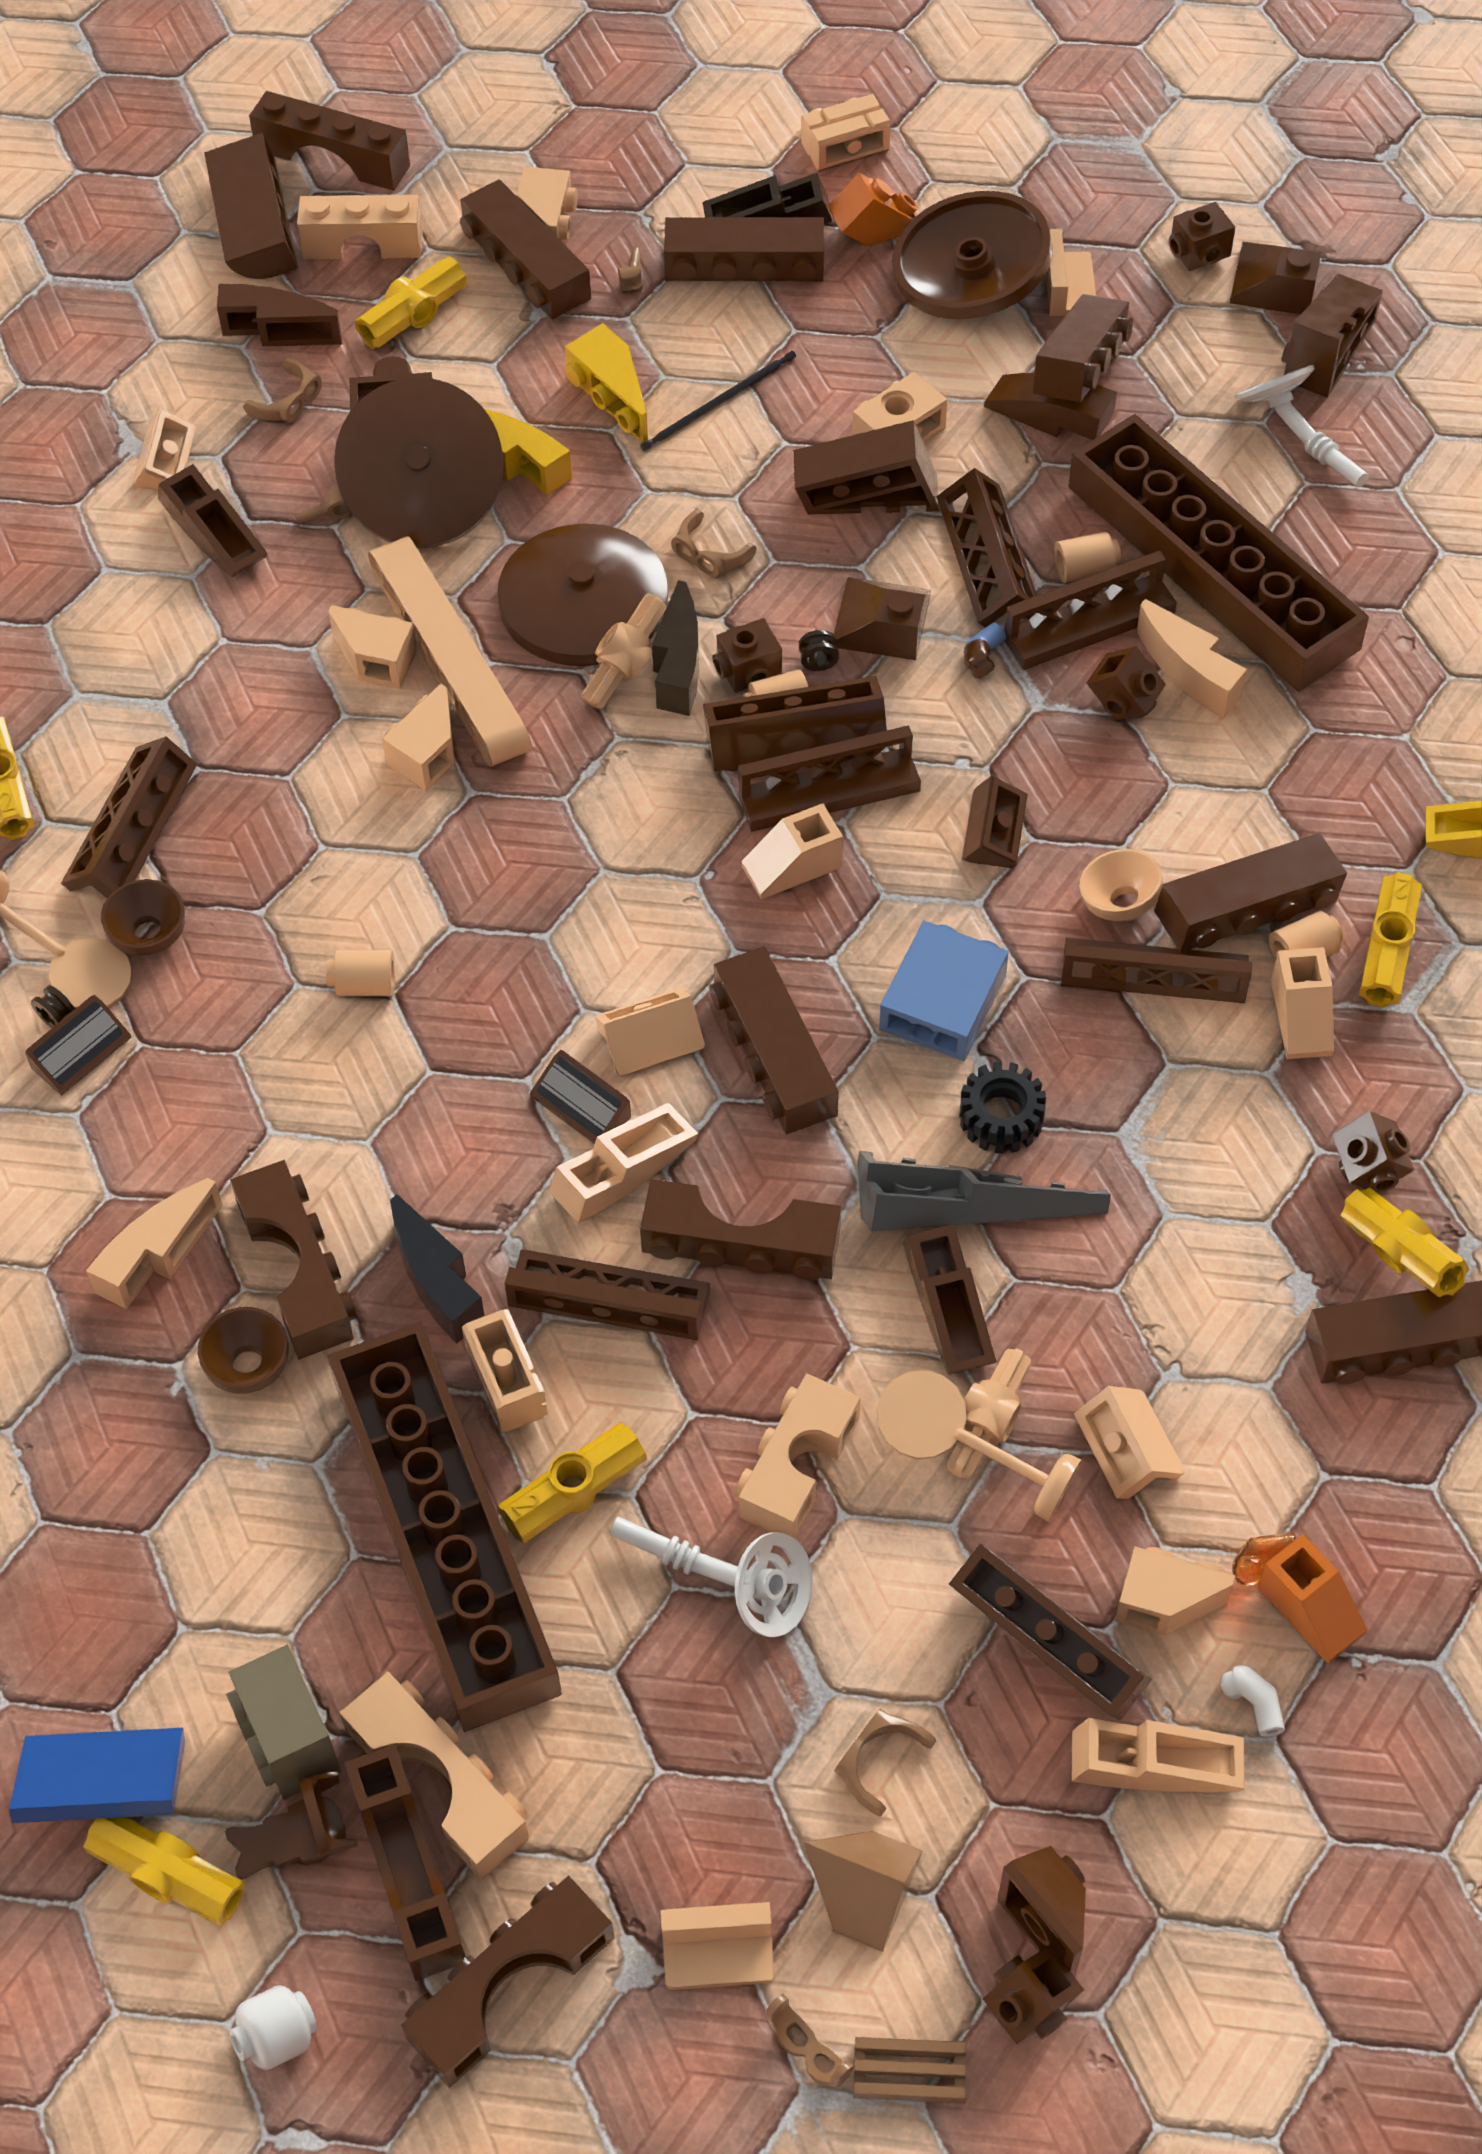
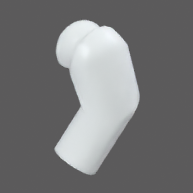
[1220,1665,1285,1737]

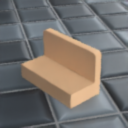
[1045,229,1096,316]
[594,988,705,1075]
[1073,1386,1185,1499]
[661,1902,774,1990]

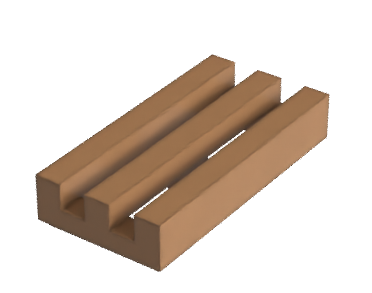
[853,2037,966,2103]

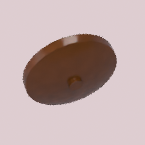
[892,191,1053,319]
[334,377,504,548]
[498,523,668,666]

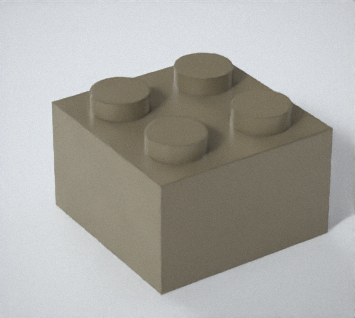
[226,1644,341,1799]

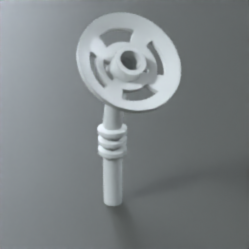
[1235,365,1369,488]
[610,1516,812,1637]

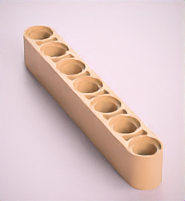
[368,536,532,767]

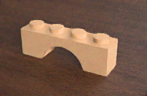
[339,1671,529,1881]

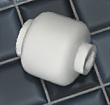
[229,1985,317,2070]

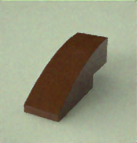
[217,284,342,347]
[984,373,1117,440]
[158,464,268,577]
[903,1224,997,1375]

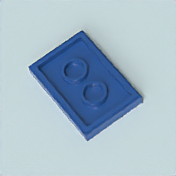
[9,1727,185,1823]

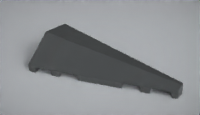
[857,1151,1111,1231]

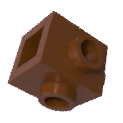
[1169,201,1235,271]
[712,618,782,693]
[1086,646,1166,721]
[1332,1111,1414,1193]
[983,1945,1084,2044]

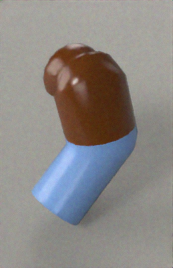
[964,622,1006,679]

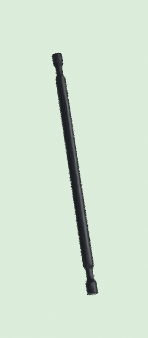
[640,350,796,451]

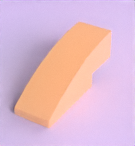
[1137,599,1247,719]
[549,1103,698,1224]
[86,1178,223,1309]
[1072,1718,1245,1793]

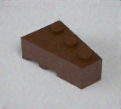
[1281,274,1383,398]
[793,420,939,515]

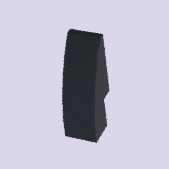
[390,1194,485,1344]

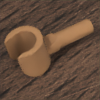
[618,247,643,292]
[295,485,351,525]

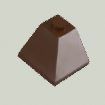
[1230,242,1321,315]
[834,577,931,660]
[997,1846,1086,1977]

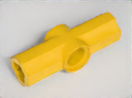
[355,256,467,349]
[0,717,35,840]
[1359,872,1422,1008]
[1340,1188,1469,1297]
[497,1422,647,1544]
[83,1817,246,1927]

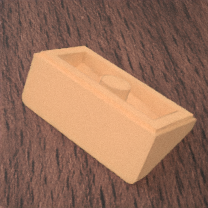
[132,409,196,489]

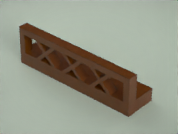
[936,468,1038,628]
[1005,550,1177,670]
[738,725,921,832]
[61,736,198,898]
[1061,938,1252,1004]
[505,1249,710,1341]

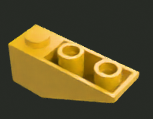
[565,323,648,443]

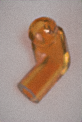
[1232,1532,1296,1586]

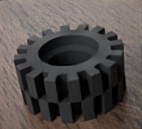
[959,1062,1046,1154]

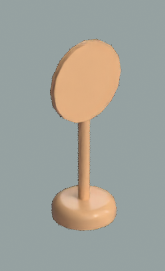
[0,870,132,1009]
[876,1370,1081,1522]

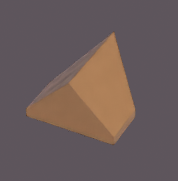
[803,1831,922,1952]

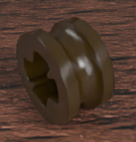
[798,630,839,671]
[31,985,75,1028]

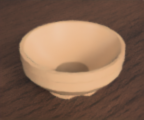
[1079,849,1163,921]

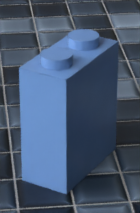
[879,920,1009,1062]

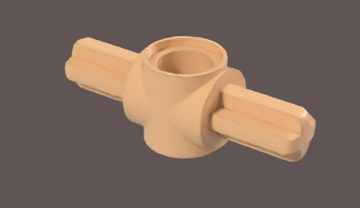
[581,593,666,709]
[946,1348,1031,1479]

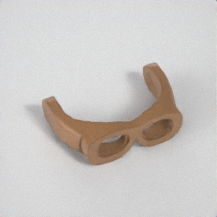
[243,357,322,423]
[671,509,757,578]
[834,1709,936,1816]
[766,1993,854,2088]

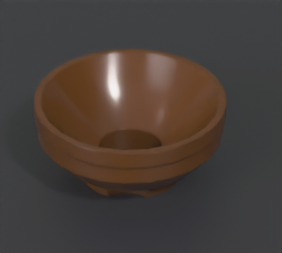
[101,879,185,956]
[197,1307,289,1394]

